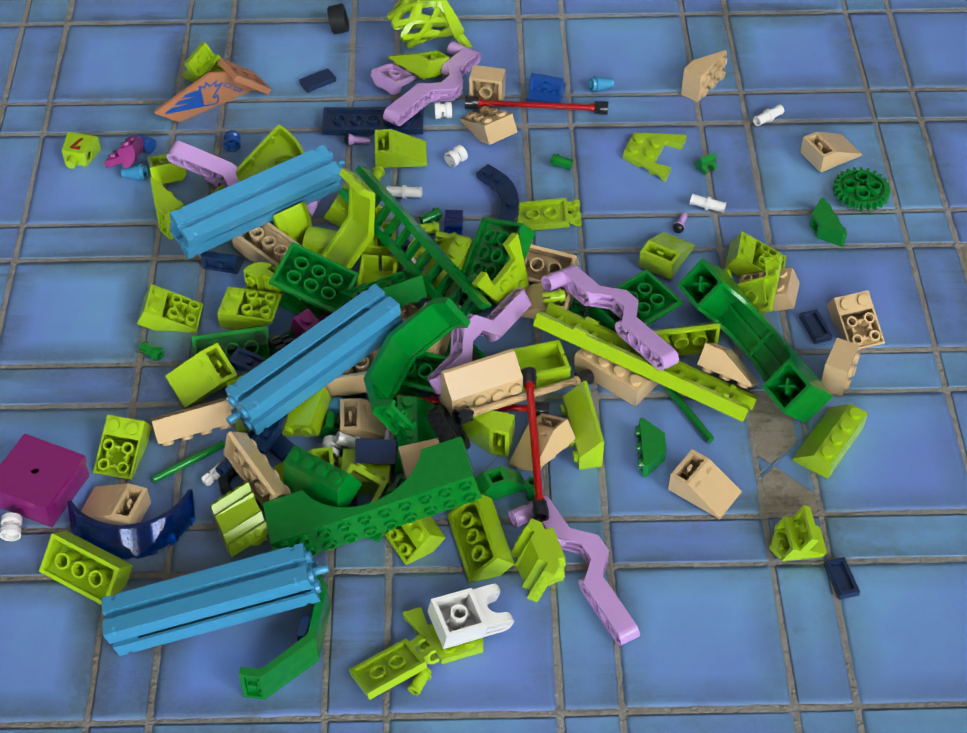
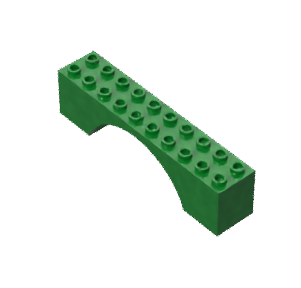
[677,258,833,423]
[263,436,482,556]

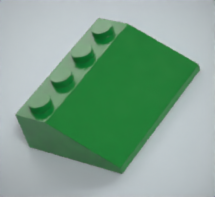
[461,217,536,281]
[269,241,359,314]
[589,269,684,332]
[394,395,441,474]

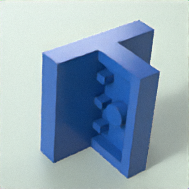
[526,73,566,103]

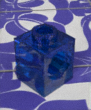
[444,210,463,235]

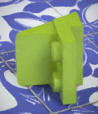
[182,42,224,82]
[769,505,827,562]

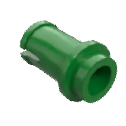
[550,153,573,170]
[419,208,443,224]
[139,341,164,361]
[524,477,535,501]

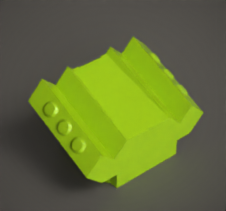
[210,481,269,557]
[511,518,566,603]

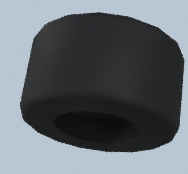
[327,3,349,34]

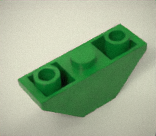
[809,197,847,246]
[635,418,666,477]
[476,466,526,501]

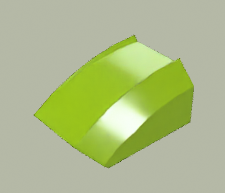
[147,153,187,184]
[273,201,313,245]

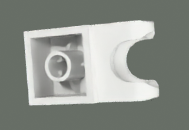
[428,584,514,649]

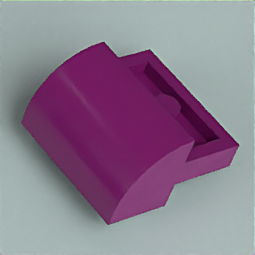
[104,136,144,169]

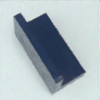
[201,251,244,274]
[355,439,397,464]

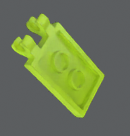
[517,198,582,231]
[349,634,439,700]

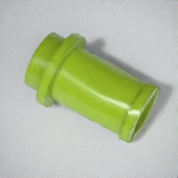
[371,165,385,181]
[419,220,440,235]
[542,288,566,304]
[407,668,432,696]

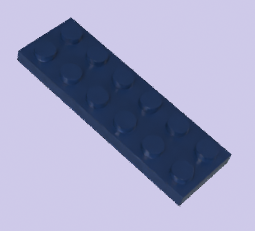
[322,107,424,135]

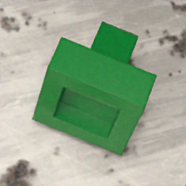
[694,153,717,175]
[319,411,340,438]

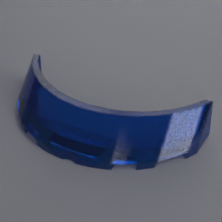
[67,489,196,560]

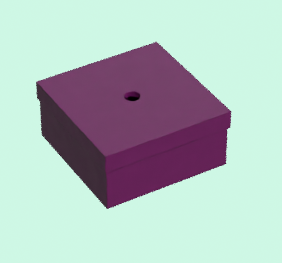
[0,433,89,527]

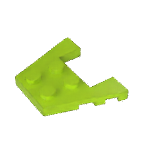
[622,132,687,182]
[472,233,529,305]
[724,254,783,314]
[403,607,483,664]

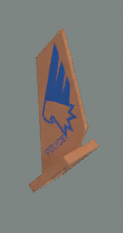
[153,58,272,122]

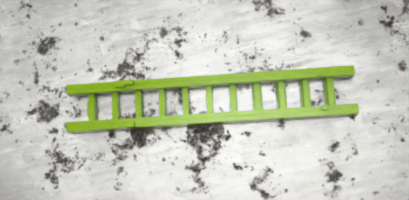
[533,302,758,422]

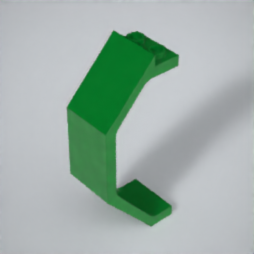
[363,297,471,436]
[239,543,331,700]

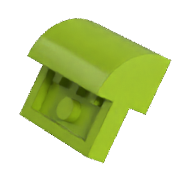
[302,226,337,254]
[243,262,284,297]

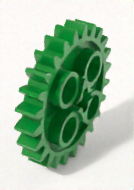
[833,167,891,212]

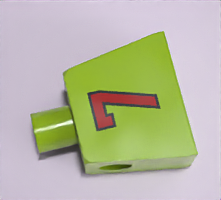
[62,132,101,169]

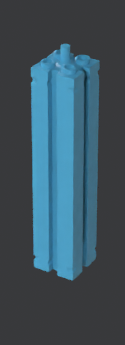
[170,144,345,259]
[225,284,403,435]
[102,543,330,656]

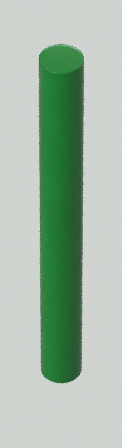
[664,387,714,443]
[151,440,225,483]

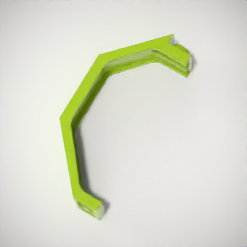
[273,168,375,300]

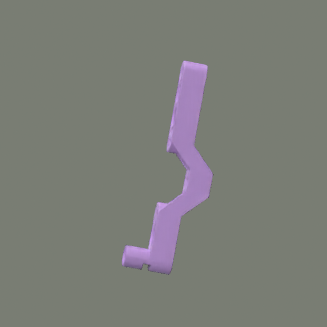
[383,41,481,126]
[166,141,321,218]
[541,265,679,371]
[428,287,532,405]
[509,495,640,646]

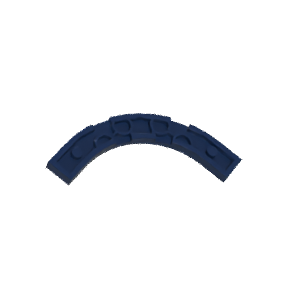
[476,164,520,222]
[228,347,288,455]

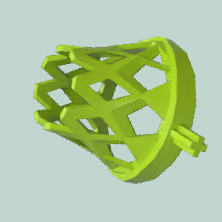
[386,0,473,49]

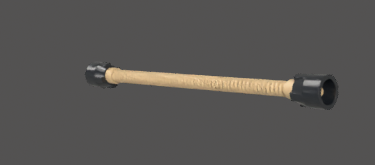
[452,369,594,425]

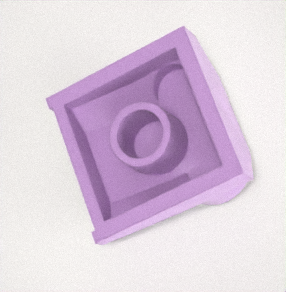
[371,62,417,95]

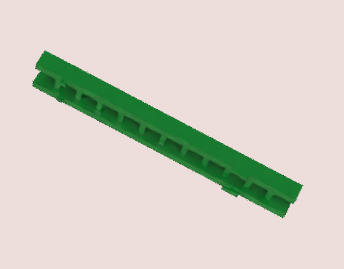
[339,165,492,316]

